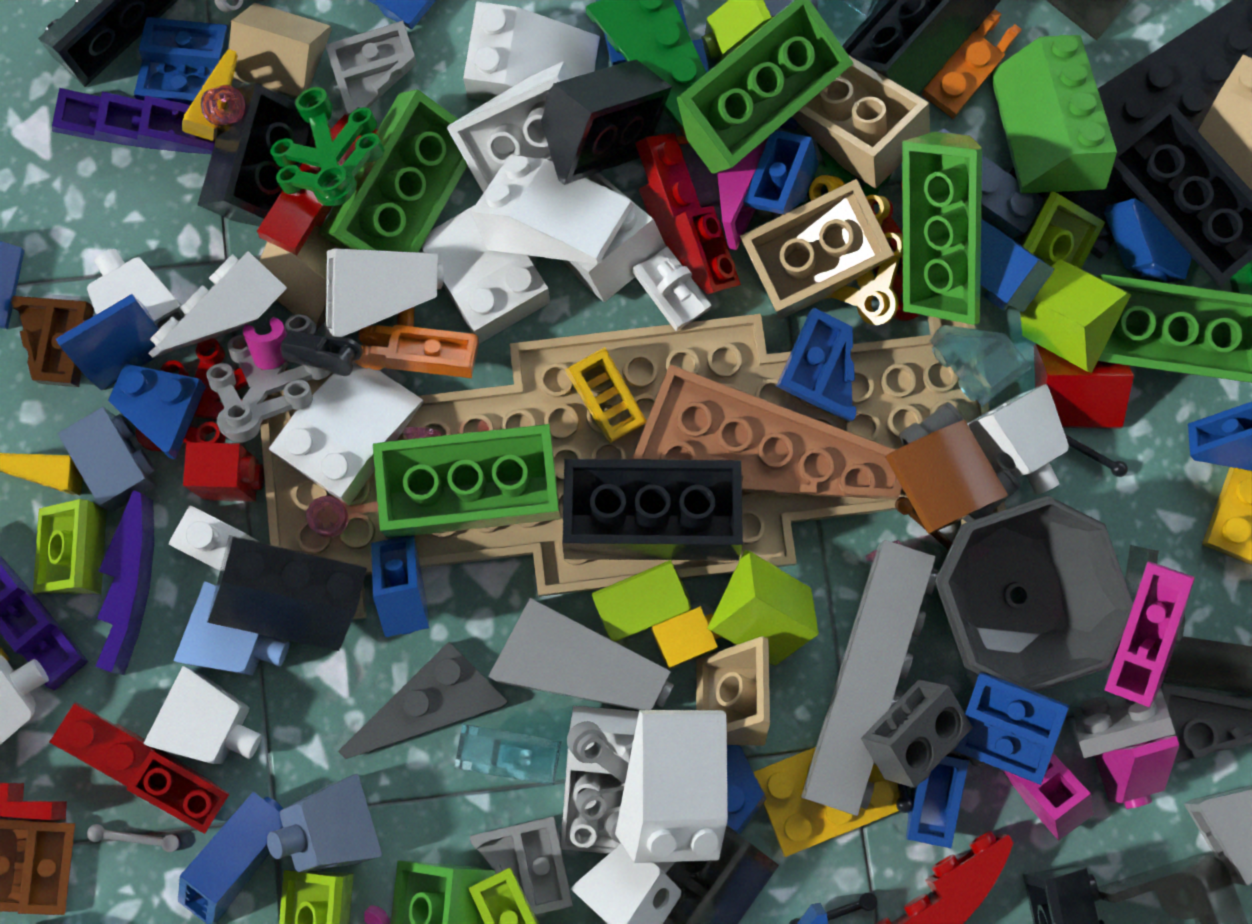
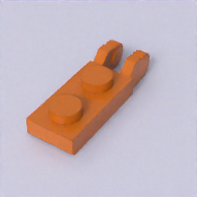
[921,9,1022,119]
[354,325,479,378]

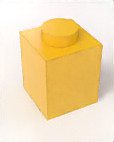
[651,606,721,670]

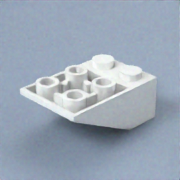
[563,173,666,302]
[148,251,287,358]
[561,706,639,854]

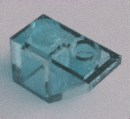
[930,325,1033,407]

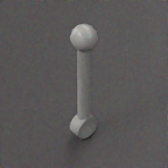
[87,824,181,852]

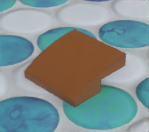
[885,419,1008,534]
[0,819,75,915]

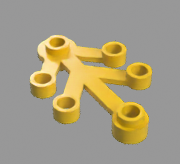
[809,175,903,325]

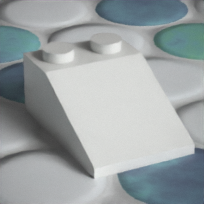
[463,1,600,101]
[447,61,573,193]
[471,155,633,265]
[421,205,550,344]
[269,360,424,506]
[615,710,728,863]

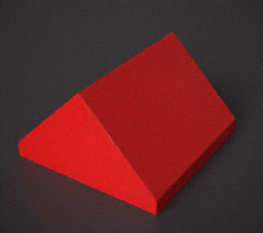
[1034,344,1134,429]

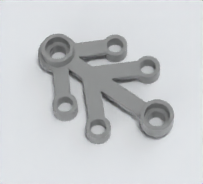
[206,314,331,442]
[567,721,629,843]

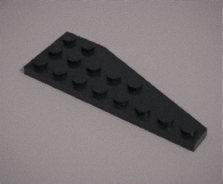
[1009,0,1252,259]

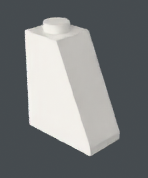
[325,249,444,337]

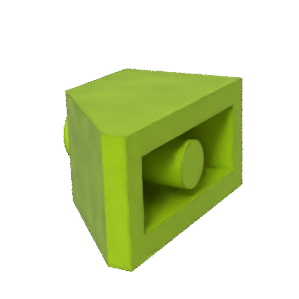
[701,0,772,64]

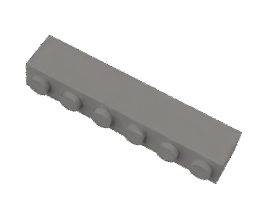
[801,540,939,816]

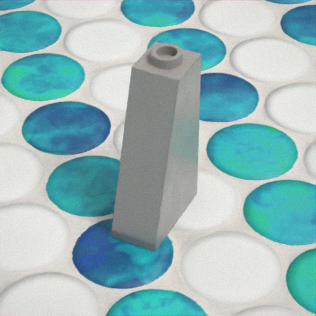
[488,598,674,711]
[1184,785,1252,886]

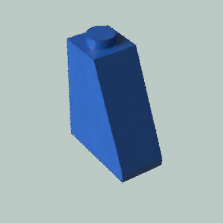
[178,792,283,924]

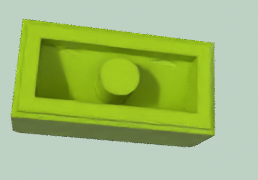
[592,560,691,642]

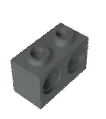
[861,680,973,788]

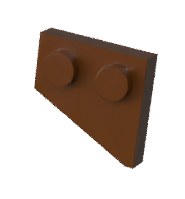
[12,296,94,387]

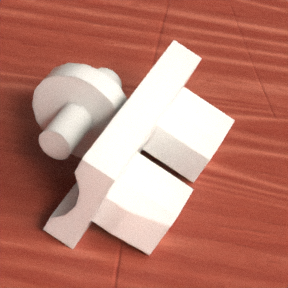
[632,246,712,331]

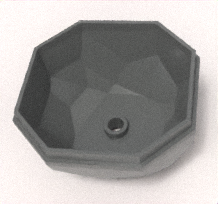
[935,496,1133,692]

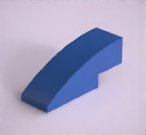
[906,707,969,849]

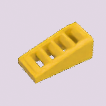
[182,49,238,141]
[565,347,647,443]
[0,453,83,496]

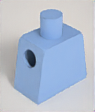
[173,581,290,675]

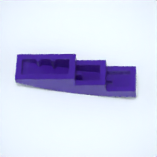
[52,88,216,154]
[95,490,154,675]
[0,556,89,691]

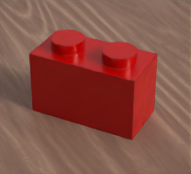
[183,442,264,502]

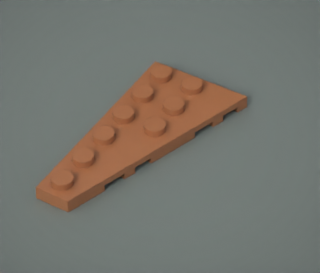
[632,364,902,500]

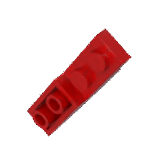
[635,133,741,294]
[49,702,229,834]
[875,831,1014,924]

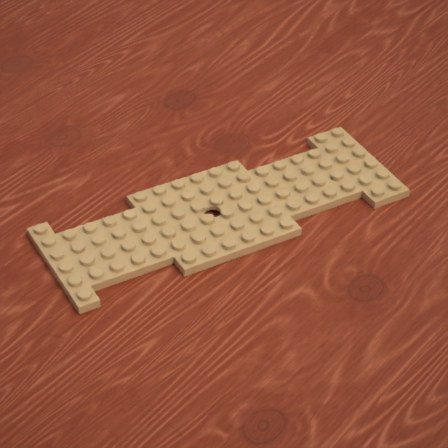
[260,314,1006,620]

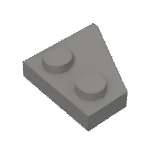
[325,21,417,117]
[470,816,574,915]

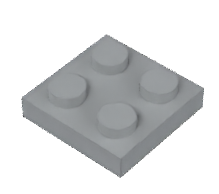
[1073,688,1176,758]

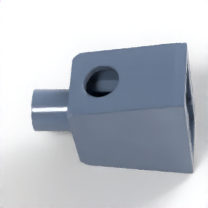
[267,773,382,872]

